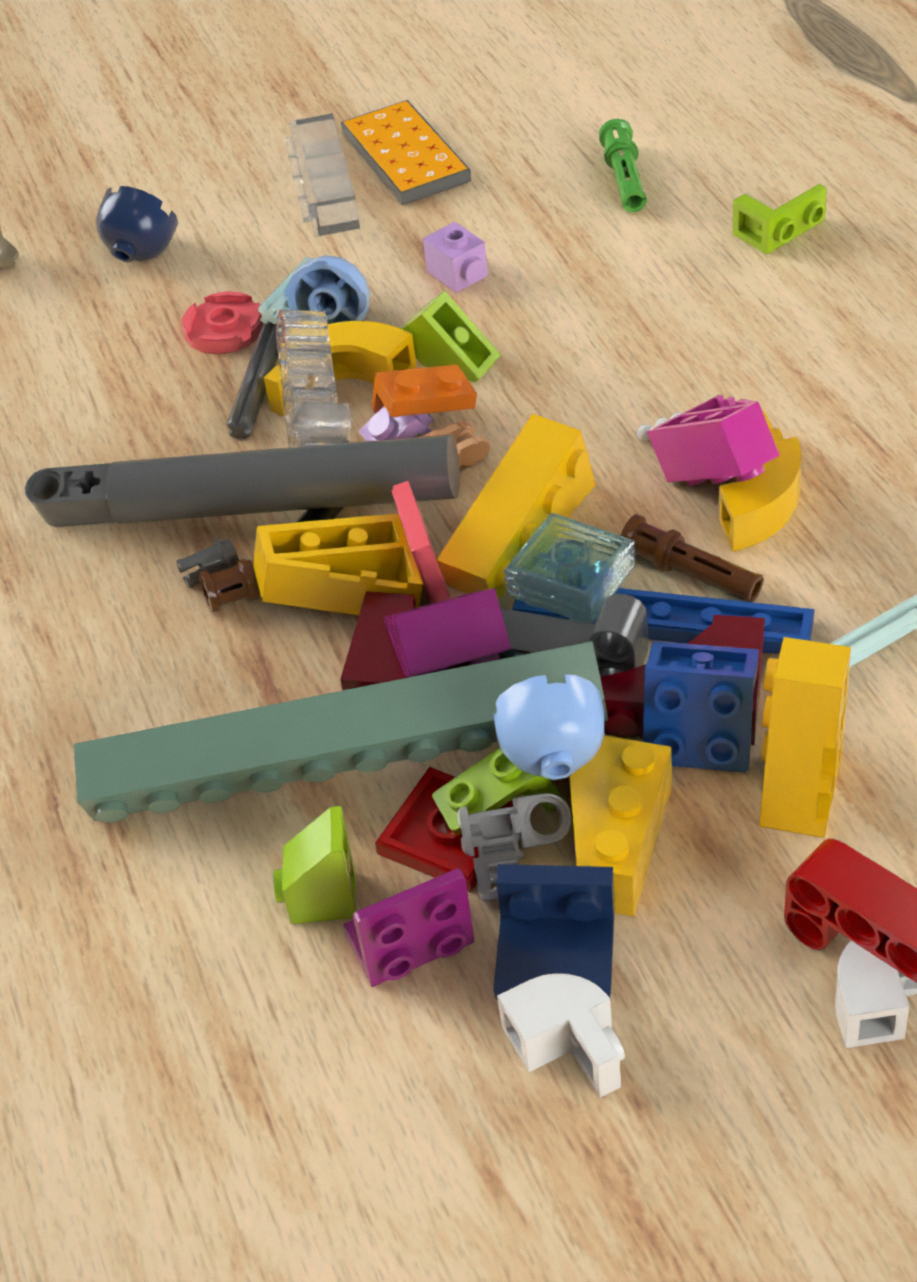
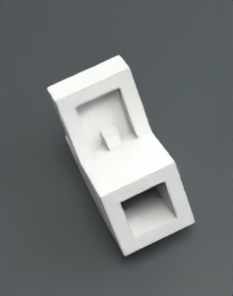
[834,941,917,1048]
[497,974,625,1098]

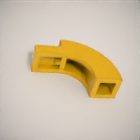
[719,411,802,552]

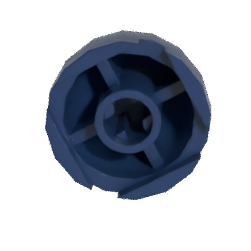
[96,186,179,262]

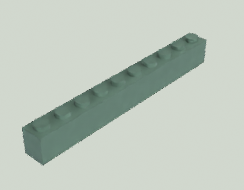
[74,641,608,823]

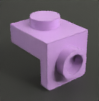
[359,406,434,441]

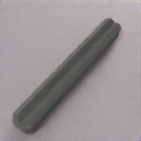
[227,319,287,439]

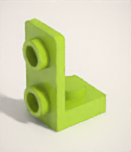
[733,184,827,254]
[432,748,566,835]

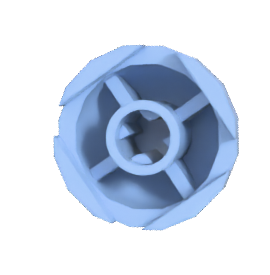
[285,255,370,333]
[493,674,604,780]

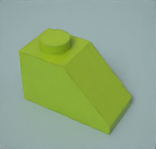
[400,290,501,383]
[273,806,357,924]

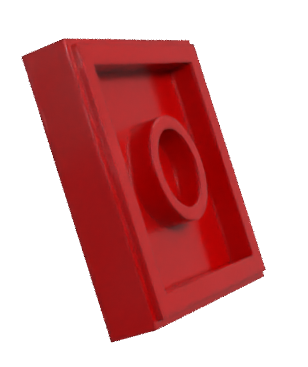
[375,766,513,893]

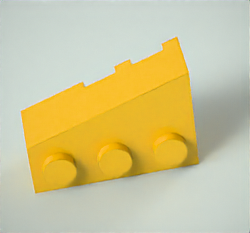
[253,513,423,615]
[759,637,851,838]
[570,735,672,917]

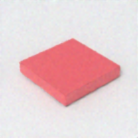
[391,481,451,603]

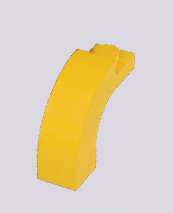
[264,321,417,416]

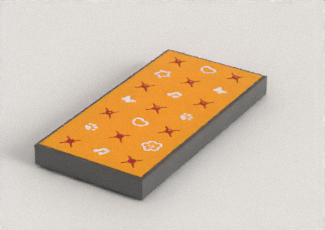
[341,100,471,205]

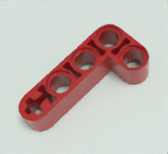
[784,838,917,983]

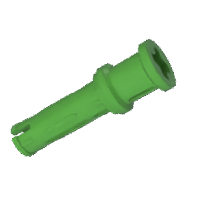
[599,118,647,212]

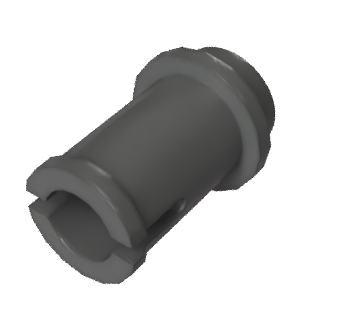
[176,538,239,588]

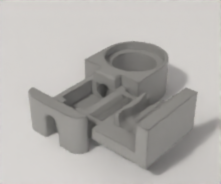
[457,793,572,901]

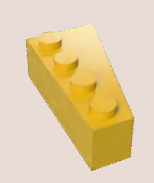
[437,413,596,601]

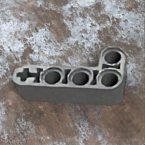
[498,594,648,677]

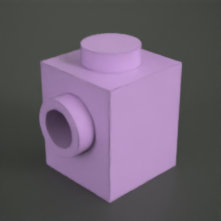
[423,222,488,293]

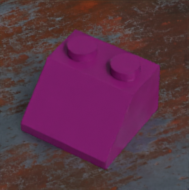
[383,588,511,677]

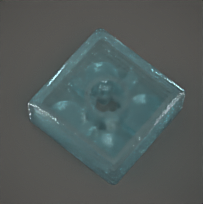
[504,513,636,624]

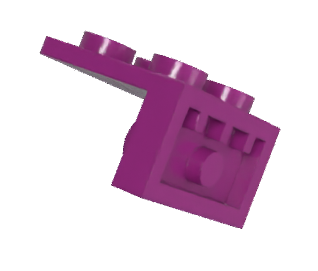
[343,869,475,987]

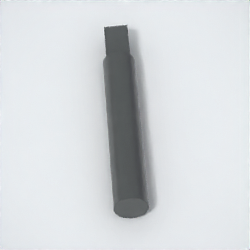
[25,434,460,527]

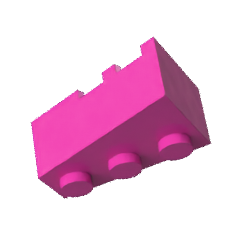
[647,394,780,486]

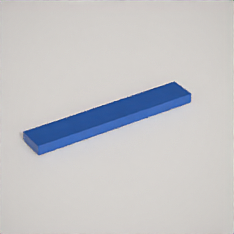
[512,577,815,654]

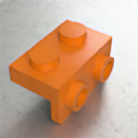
[371,365,477,417]

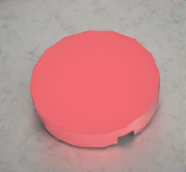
[182,291,263,354]

